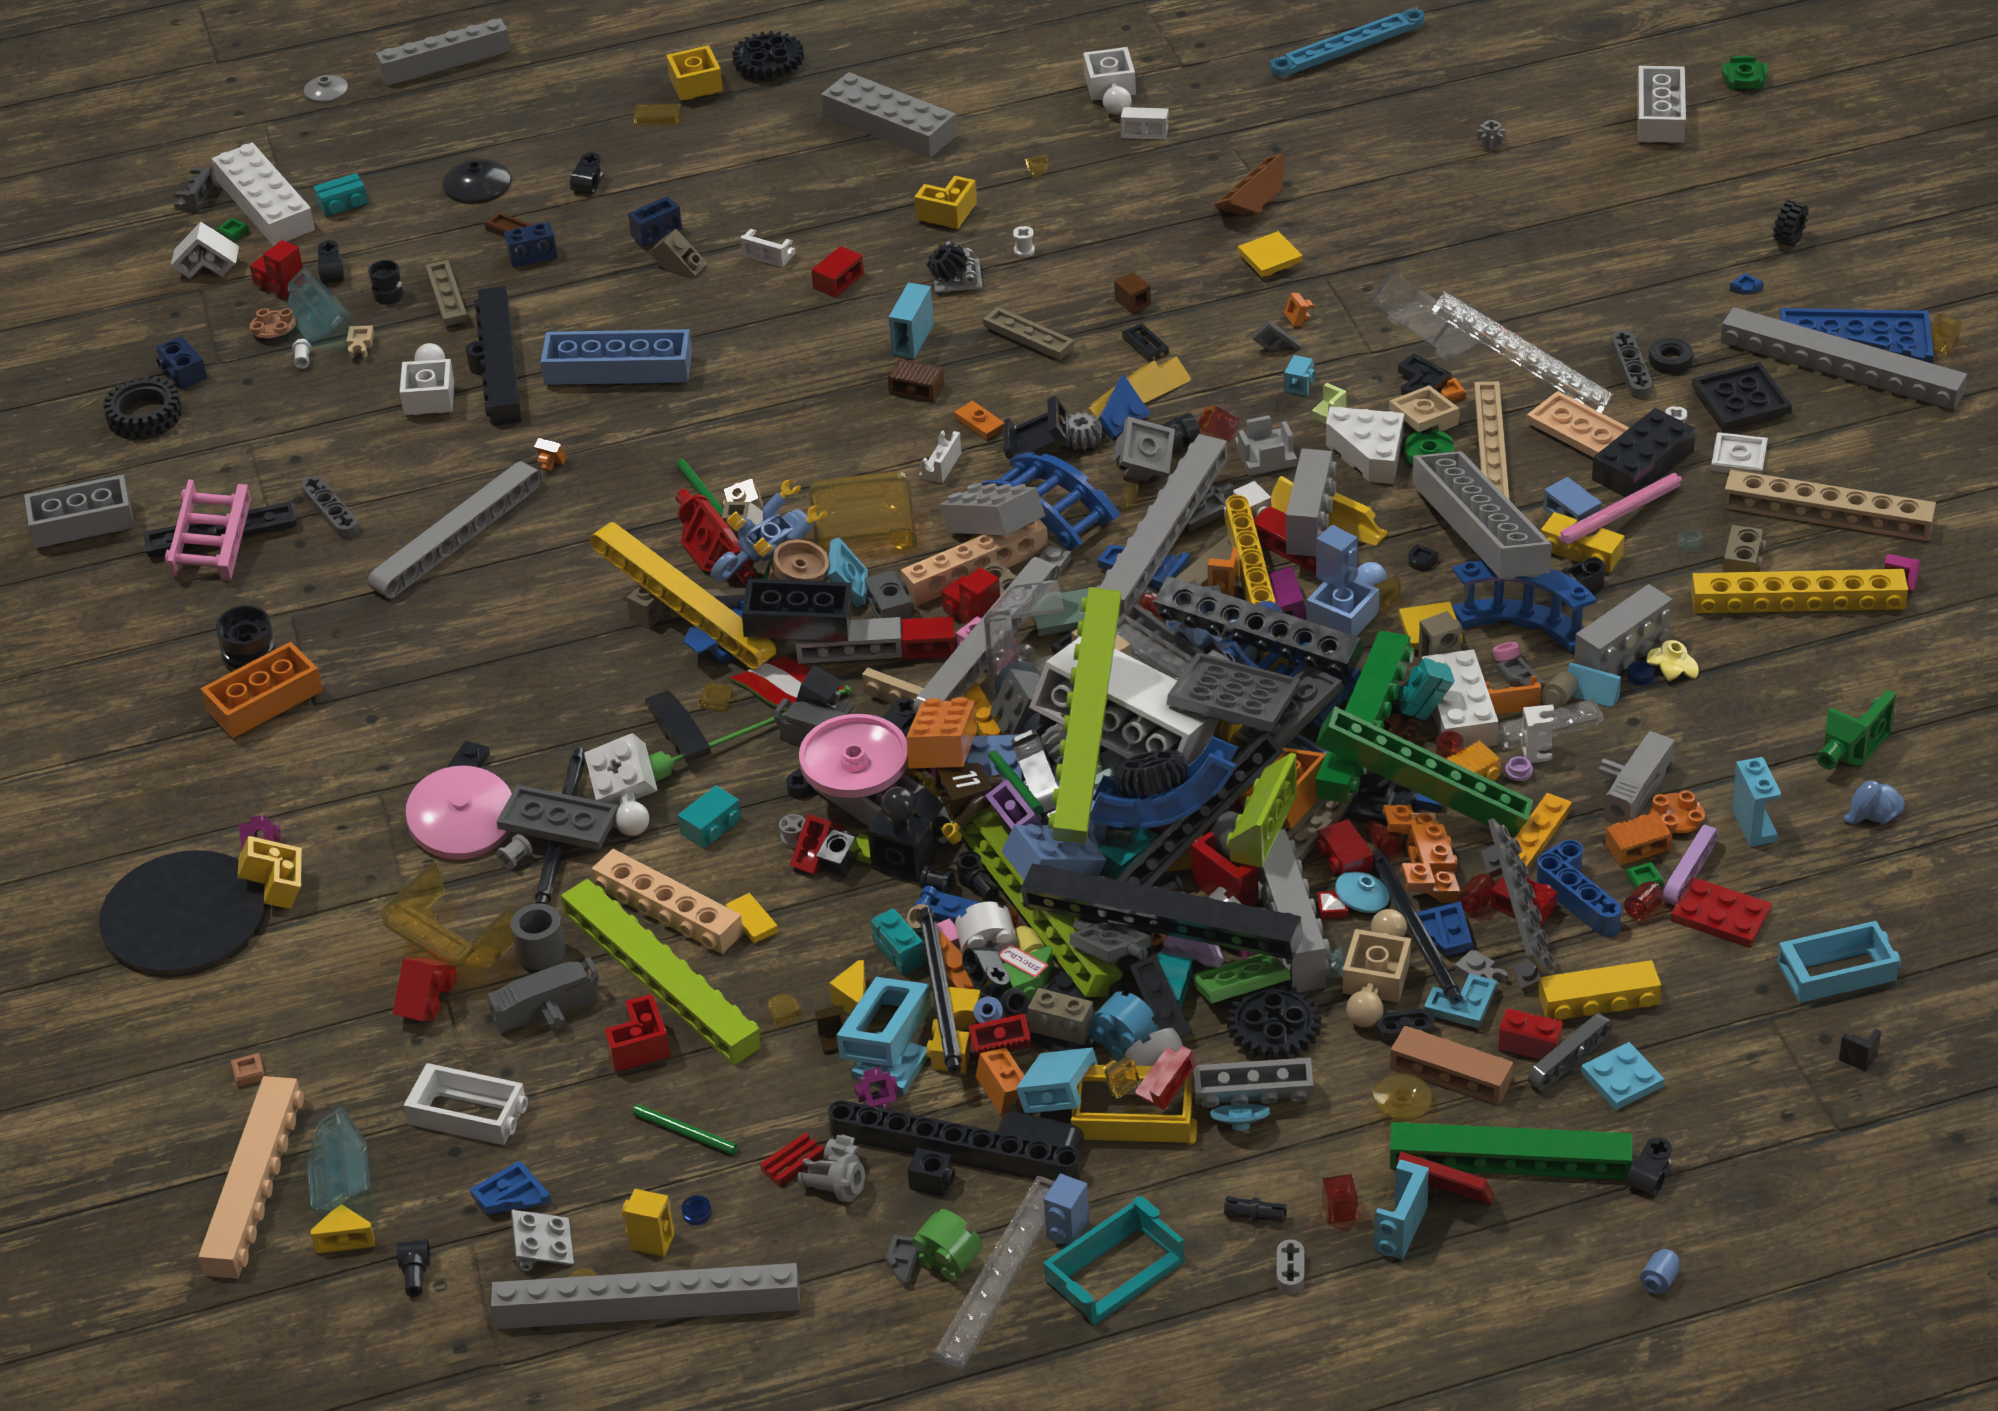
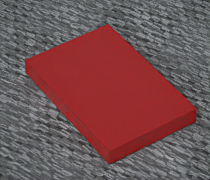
[1397,1152,1494,1205]

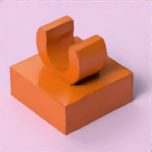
[1284,293,1315,326]
[535,438,567,471]

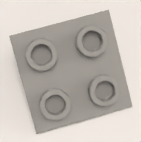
[934,248,983,293]
[511,1210,574,1271]

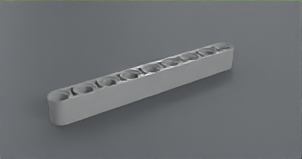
[368,461,543,599]
[913,557,1060,714]

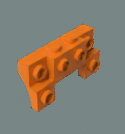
[1382,805,1460,903]

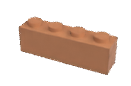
[1390,1026,1513,1106]

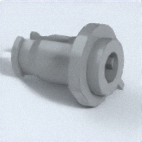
[798,1154,865,1202]

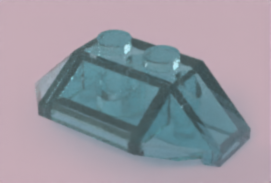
[288,267,351,344]
[307,1106,371,1212]

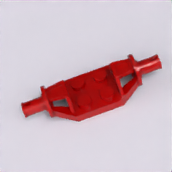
[675,489,758,586]

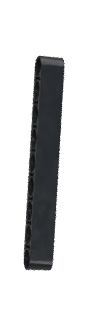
[828,1101,1081,1183]

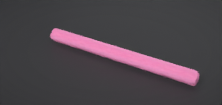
[1559,473,1682,545]

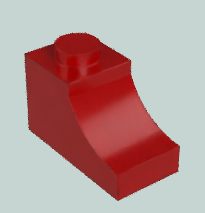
[790,813,843,875]

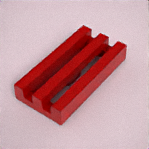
[760,1132,824,1187]

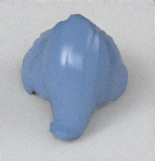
[1843,781,1905,825]

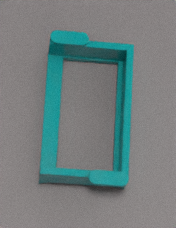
[1043,1196,1185,1326]

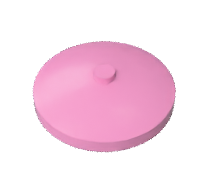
[799,714,908,798]
[406,766,512,860]

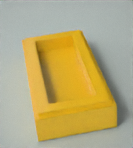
[725,893,778,944]

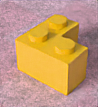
[914,176,977,229]
[238,836,302,909]

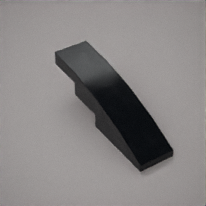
[645,690,711,763]

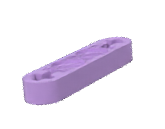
[1662,824,1719,906]

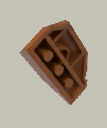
[1214,153,1285,216]

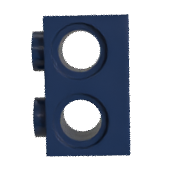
[628,196,682,247]
[504,222,557,267]
[156,336,207,389]

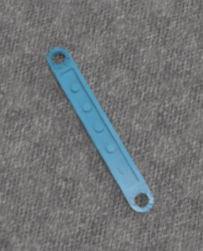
[1270,8,1425,77]

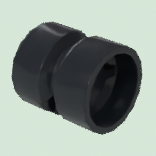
[368,260,404,304]
[1158,412,1201,453]

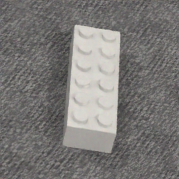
[212,142,315,246]

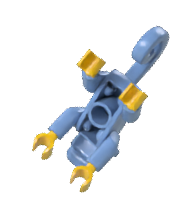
[711,479,827,583]

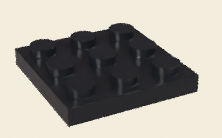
[1692,362,1792,430]

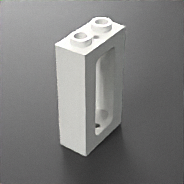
[404,1063,528,1145]

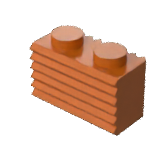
[1606,812,1672,866]

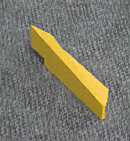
[1088,356,1191,420]
[1270,476,1388,546]

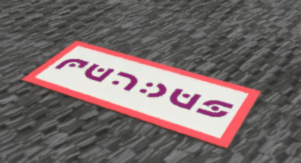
[999,944,1048,978]

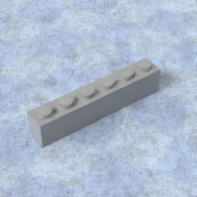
[376,18,511,86]

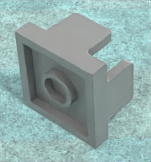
[1234,415,1297,476]
[1114,416,1175,482]

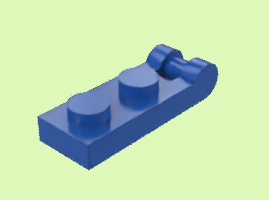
[913,886,981,925]

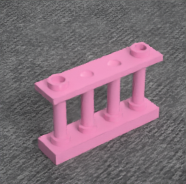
[165,480,251,581]

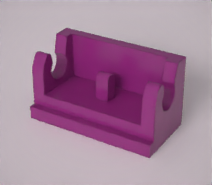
[1268,566,1307,620]

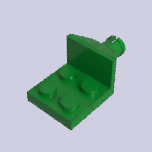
[1816,689,1897,770]

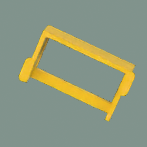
[1070,1065,1197,1145]

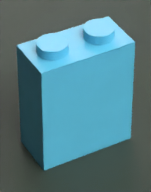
[889,282,934,359]

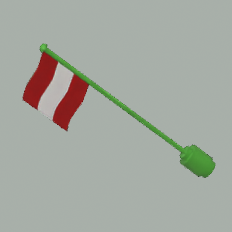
[649,656,851,782]

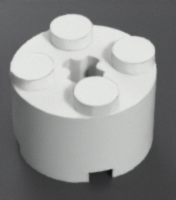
[955,902,1017,962]

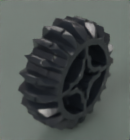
[1114,749,1189,797]

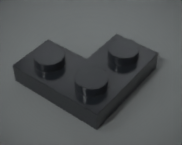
[1398,353,1452,395]
[1350,781,1417,827]

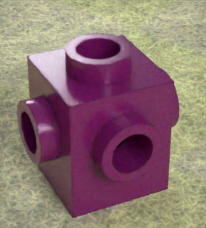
[238,815,281,850]
[854,1067,898,1109]

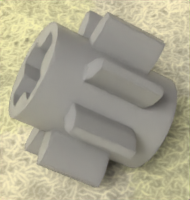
[1477,120,1506,149]
[824,1135,860,1162]

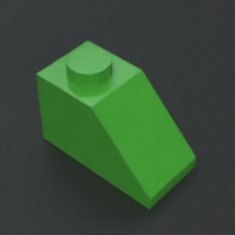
[1000,945,1054,1002]

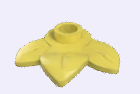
[1646,640,1699,681]

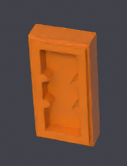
[954,401,1004,440]

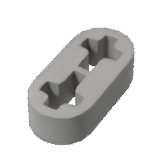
[1277,1239,1304,1295]

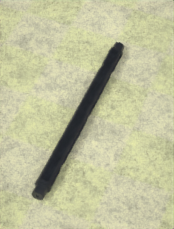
[535,748,586,905]
[1373,850,1462,1004]
[919,907,962,1074]

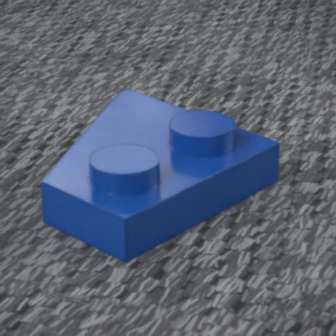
[1098,375,1151,440]
[470,1161,552,1214]

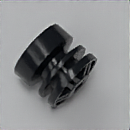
[216,605,276,671]

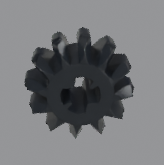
[927,241,968,282]

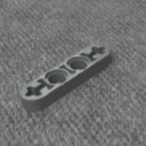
[1612,330,1652,399]
[301,476,359,539]
[1528,1013,1613,1091]

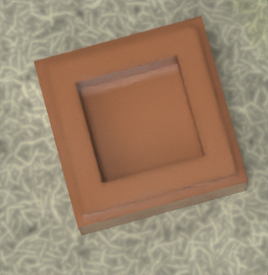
[231,1053,265,1087]

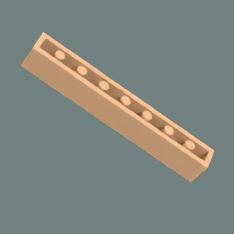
[198,1076,304,1279]

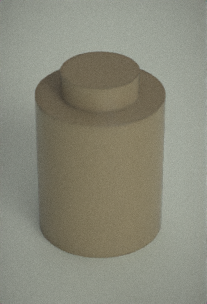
[1542,671,1579,709]

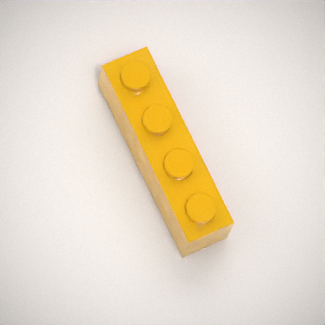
[1538,960,1661,1020]

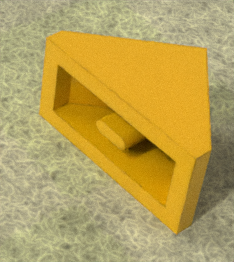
[829,960,866,1015]
[311,1204,375,1254]

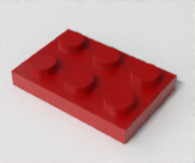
[1670,877,1772,948]

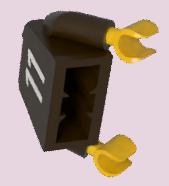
[923,763,1003,844]

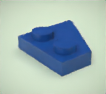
[1417,901,1474,956]

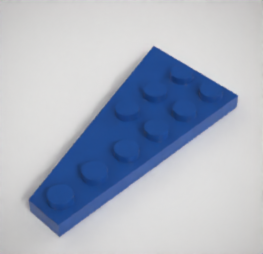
[1780,308,1934,364]

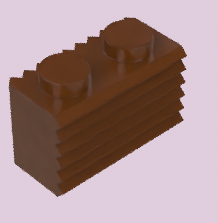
[888,358,945,402]

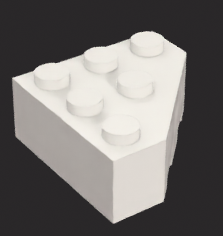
[1326,407,1404,484]

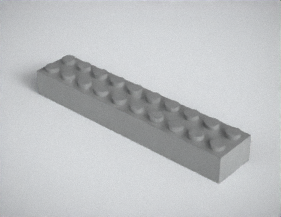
[1413,451,1552,580]

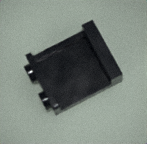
[1002,395,1069,459]

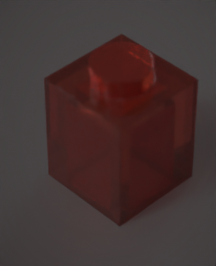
[1322,1174,1358,1224]

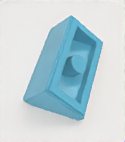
[1567,662,1621,708]

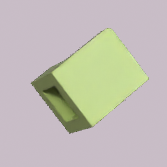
[1312,383,1346,424]

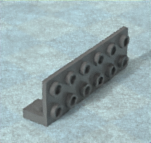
[1481,818,1556,993]

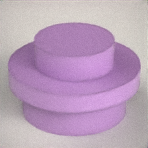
[1505,756,1533,781]

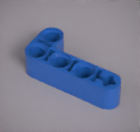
[1536,840,1622,937]

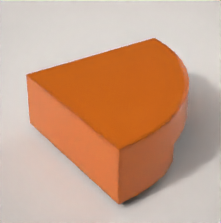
[1441,378,1466,402]

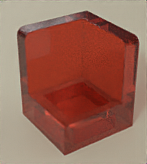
[1198,406,1240,440]

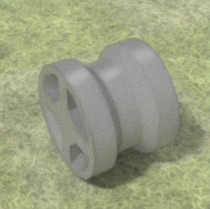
[779,814,805,849]

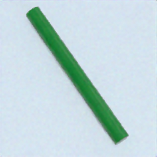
[676,459,723,517]
[988,750,1044,815]
[633,1104,738,1155]

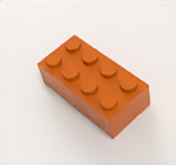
[200,642,323,739]
[906,697,977,768]

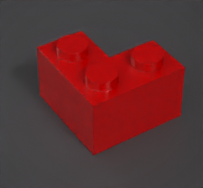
[250,240,307,299]
[942,567,1000,625]
[392,957,457,1021]
[604,994,671,1072]

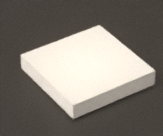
[1711,432,1768,475]

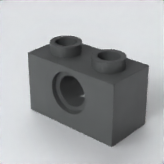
[865,570,915,624]

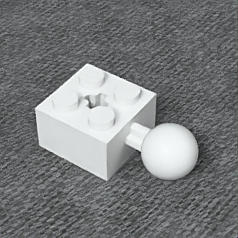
[1083,47,1136,115]
[400,343,455,415]
[584,733,658,836]

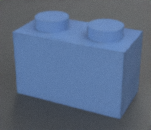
[1543,477,1602,522]
[1316,525,1358,590]
[1044,1174,1089,1246]

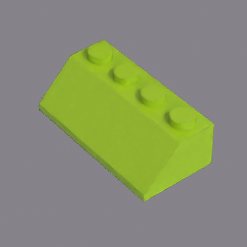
[1226,753,1297,868]

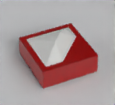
[1318,891,1348,919]

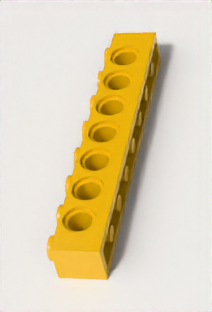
[1691,569,1908,614]

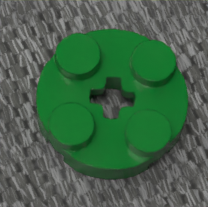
[1722,55,1768,90]
[1405,430,1455,465]

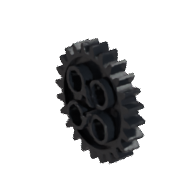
[732,31,804,80]
[1227,984,1321,1061]

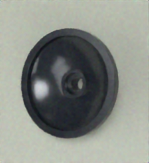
[443,159,511,204]

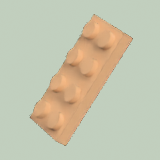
[1526,391,1629,457]

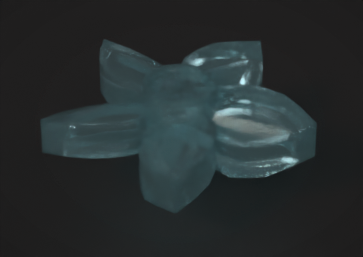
[1327,946,1347,977]

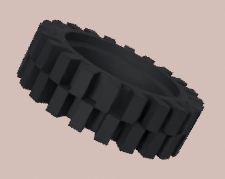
[103,376,182,440]

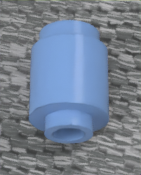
[974,997,1006,1024]
[1640,1249,1680,1294]

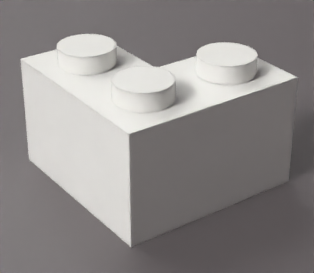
[171,222,239,278]

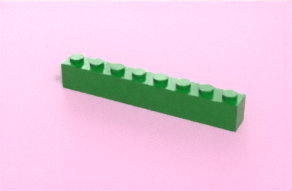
[1316,631,1414,804]
[1316,707,1533,838]
[1390,1122,1632,1180]

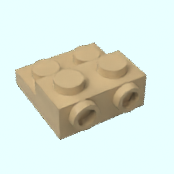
[1389,386,1460,432]

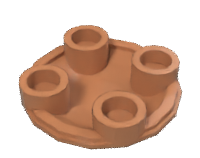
[249,308,296,338]

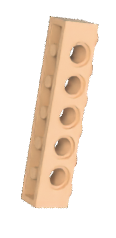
[901,519,1048,607]
[592,849,744,954]

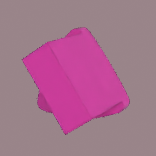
[1885,554,1921,592]

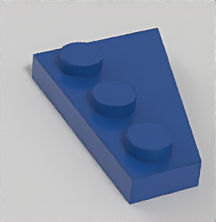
[1098,545,1190,589]

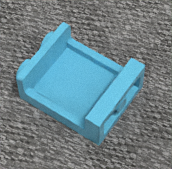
[1732,757,1781,847]
[1016,1048,1098,1113]
[1374,1159,1429,1260]

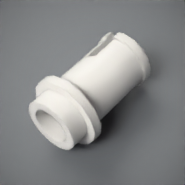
[292,339,311,369]

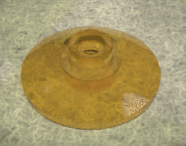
[1373,1073,1432,1120]

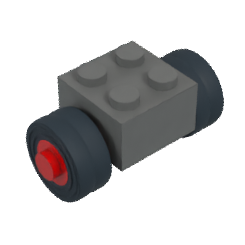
[990,661,1058,759]

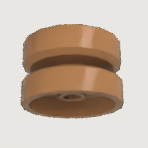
[769,539,829,582]

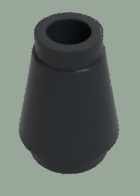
[996,988,1028,1016]

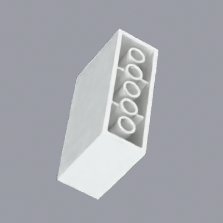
[1029,637,1220,765]

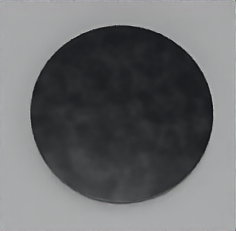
[99,850,266,977]

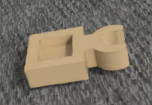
[347,325,374,359]

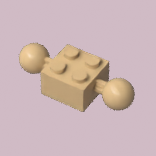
[1343,909,1411,1028]

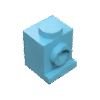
[1284,355,1316,397]

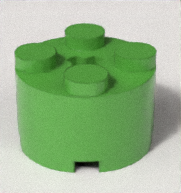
[911,1209,983,1282]

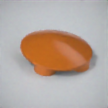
[1650,791,1705,833]

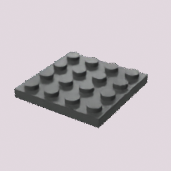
[1166,652,1300,732]

